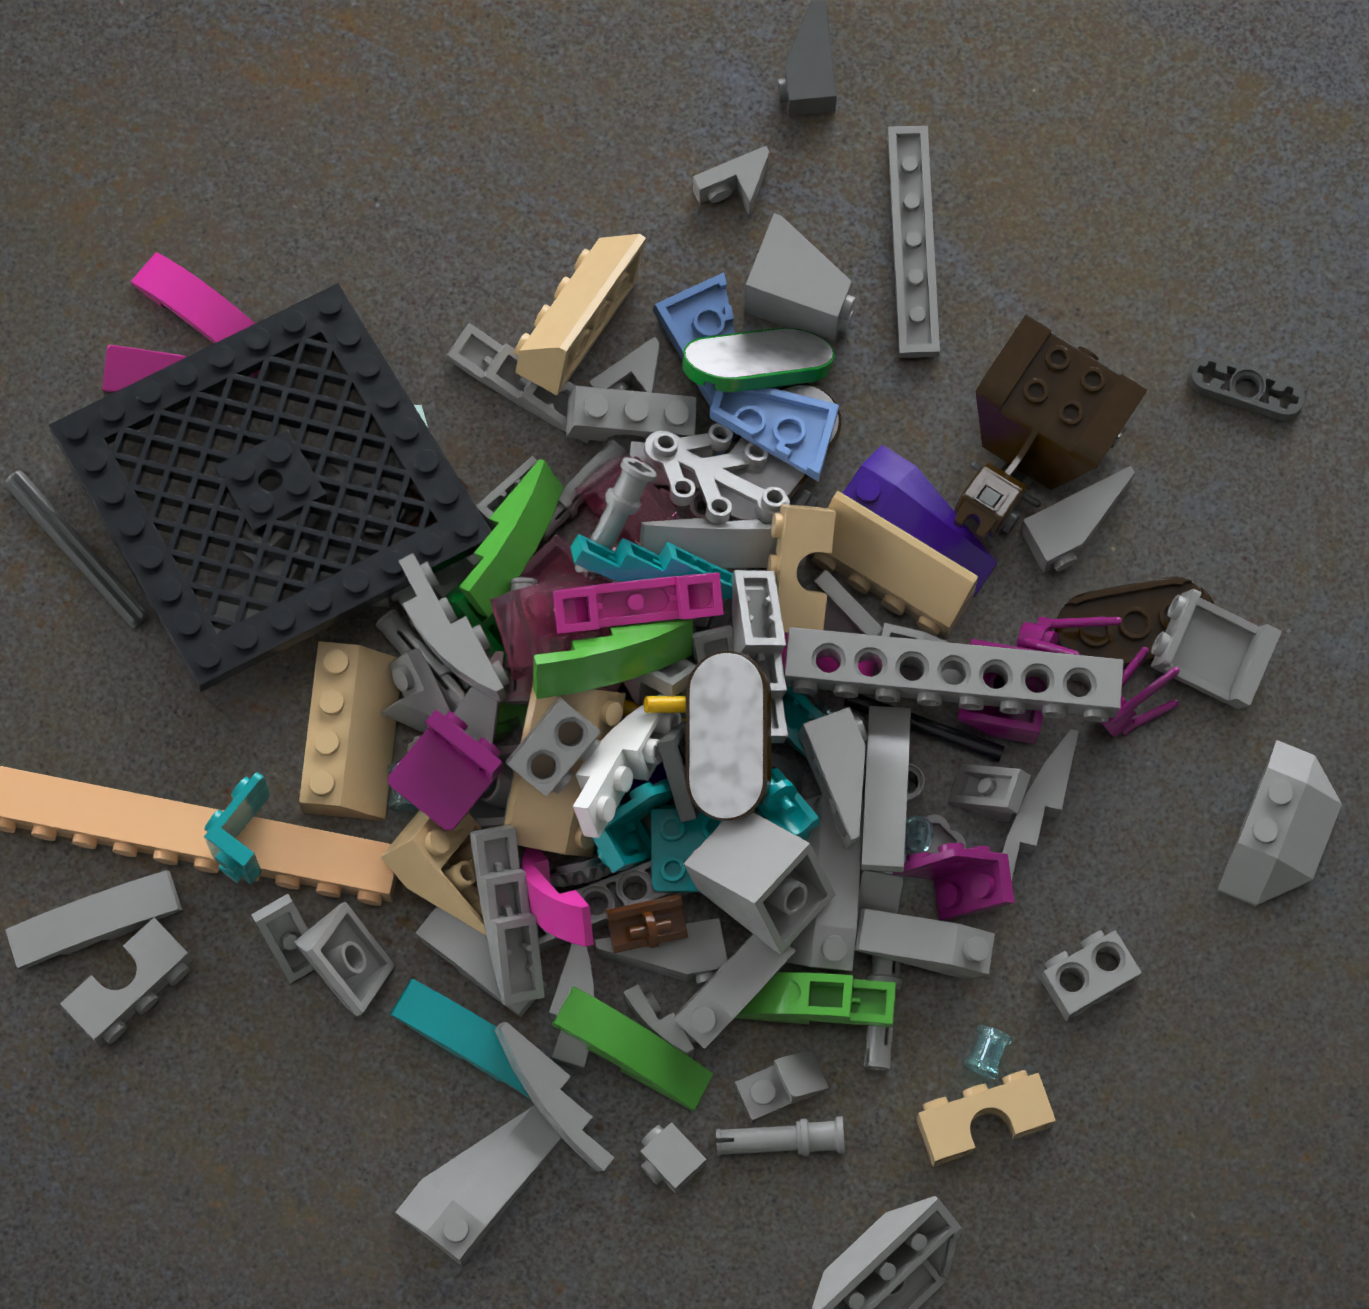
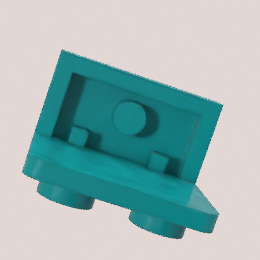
[204,772,270,885]
[592,778,673,873]
[651,805,723,893]

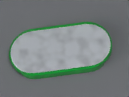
[681,328,835,392]

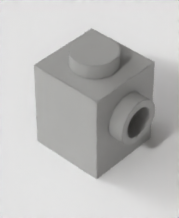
[640,1122,707,1194]

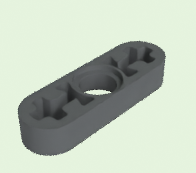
[1189,355,1305,421]

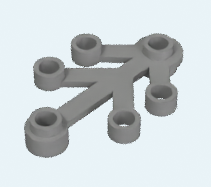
[644,423,790,525]

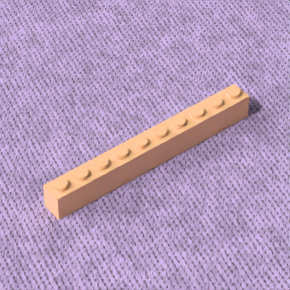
[0,766,398,906]

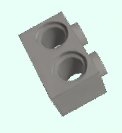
[506,696,601,797]
[1040,930,1142,1022]

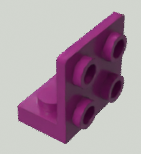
[892,843,1015,922]

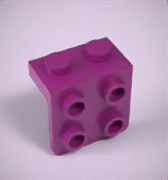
[388,709,503,831]

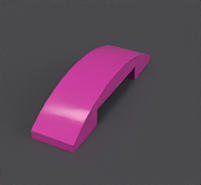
[130,252,260,378]
[553,573,724,634]
[522,847,594,947]

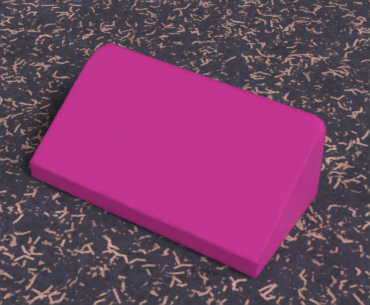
[102,345,186,393]

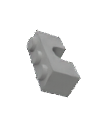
[566,386,696,442]
[60,918,193,1047]

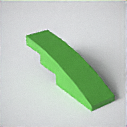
[459,459,564,618]
[533,619,693,699]
[552,986,713,1111]

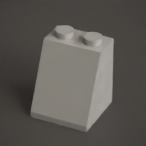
[744,213,856,344]
[684,813,836,954]

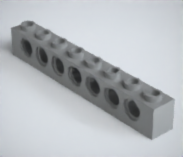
[784,627,1123,722]

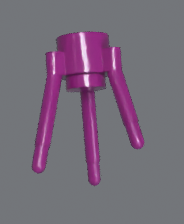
[1017,616,1122,655]
[1101,647,1180,738]

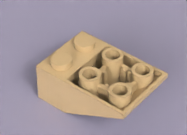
[381,810,486,935]

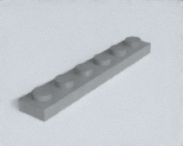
[887,125,940,358]

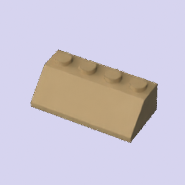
[514,234,646,395]
[810,491,978,639]
[299,641,400,821]
[504,686,626,857]

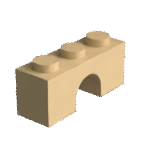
[767,504,836,633]
[916,1070,1056,1167]

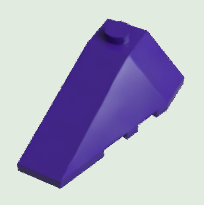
[843,445,997,597]

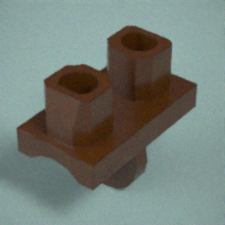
[605,894,688,953]

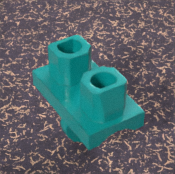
[755,767,820,840]

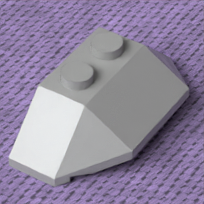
[1217,740,1342,907]
[812,1196,962,1309]

